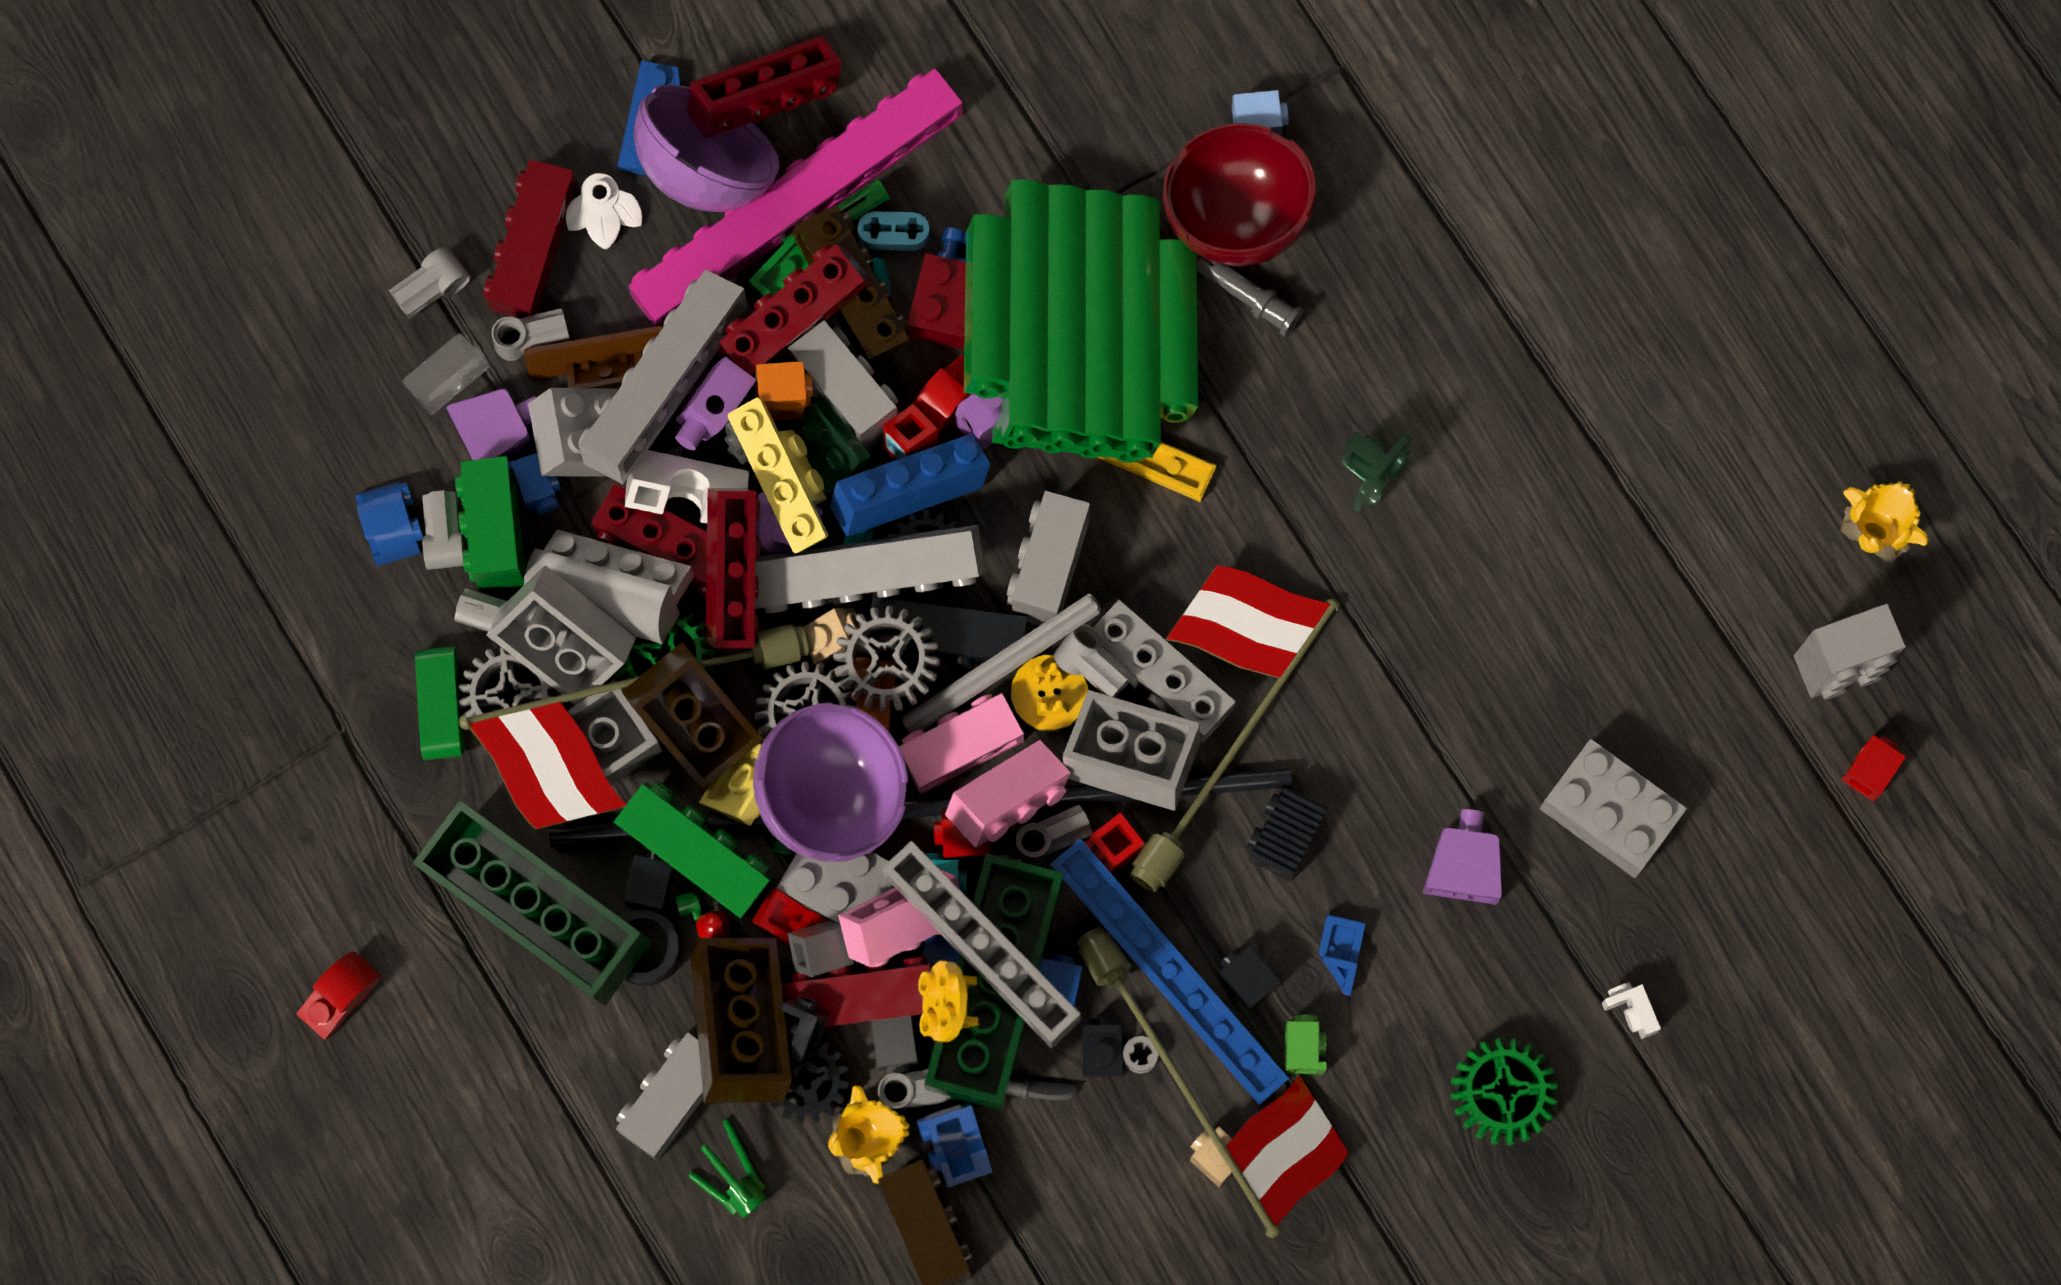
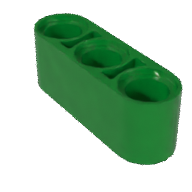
[415,647,464,760]

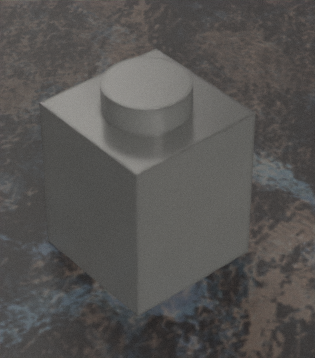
[788,921,854,977]
[871,1016,918,1075]

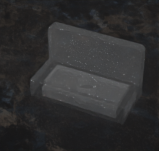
[403,334,490,416]

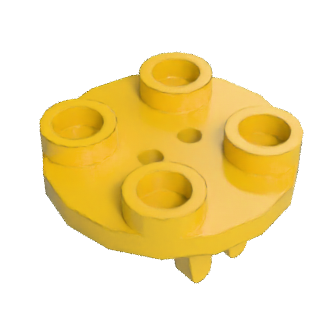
[1011,655,1088,732]
[918,961,978,1042]

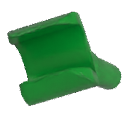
[676,893,702,924]

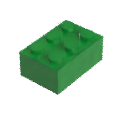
[455,456,526,593]

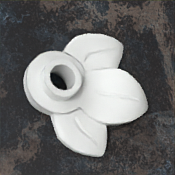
[566,173,642,249]

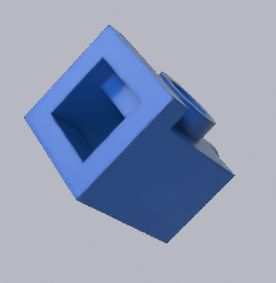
[510,453,561,514]

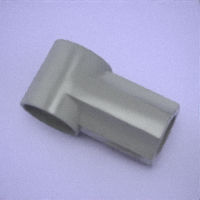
[389,246,471,319]
[492,309,570,361]
[422,490,466,570]
[454,588,507,632]
[1054,624,1134,698]
[1014,805,1093,865]
[877,1070,957,1113]

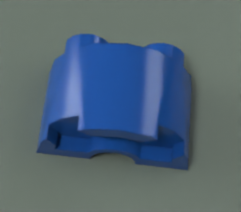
[355,481,423,566]
[917,1102,993,1188]

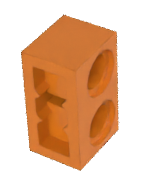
[754,362,813,421]

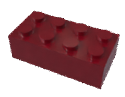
[907,253,966,351]

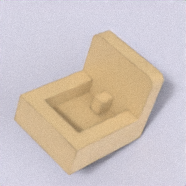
[803,608,861,664]

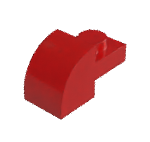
[912,354,972,436]
[1085,812,1145,874]
[752,888,827,949]
[296,951,383,1040]

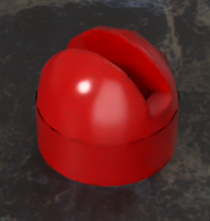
[696,910,731,938]

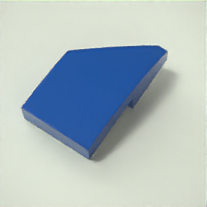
[1319,914,1366,996]

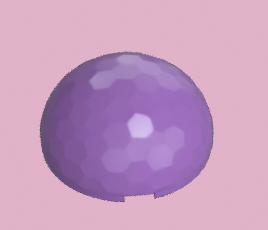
[634,85,779,212]
[753,703,908,862]

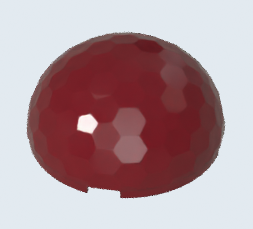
[1163,123,1317,266]

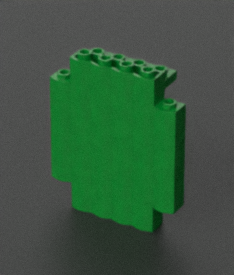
[964,179,1198,463]

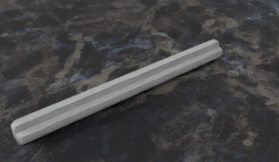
[902,594,1101,733]

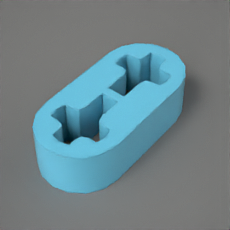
[857,212,930,251]

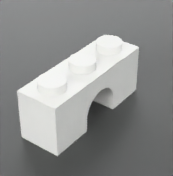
[624,450,749,523]

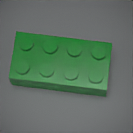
[614,781,774,918]

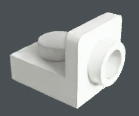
[1602,982,1661,1039]

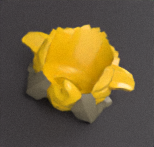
[1840,481,1928,563]
[828,1085,910,1184]

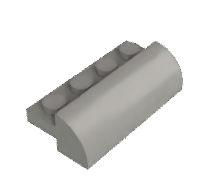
[524,530,694,644]

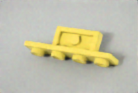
[728,398,828,553]

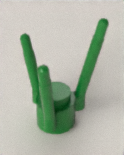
[688,1119,768,1219]

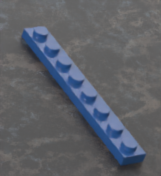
[1050,839,1289,1104]

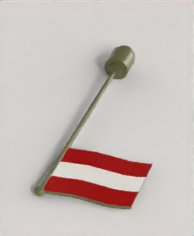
[1130,566,1340,893]
[459,624,809,829]
[1077,927,1349,1238]

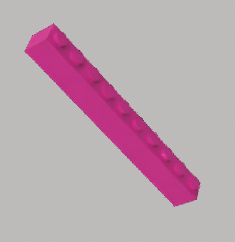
[628,69,963,327]

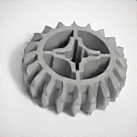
[833,606,940,712]
[458,646,564,734]
[755,662,860,737]

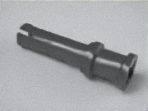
[1197,258,1304,337]

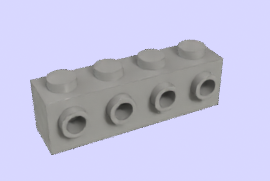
[1093,600,1236,743]

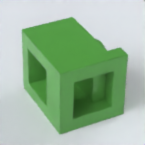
[1284,1015,1327,1075]

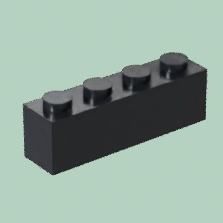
[868,597,1027,674]

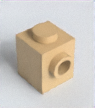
[1190,1127,1233,1188]

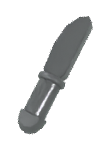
[1007,1079,1077,1100]

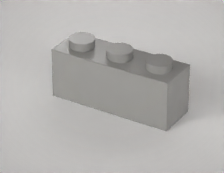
[616,1032,704,1161]

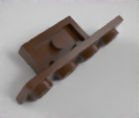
[524,325,664,391]

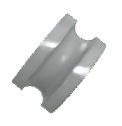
[1123,1036,1159,1074]

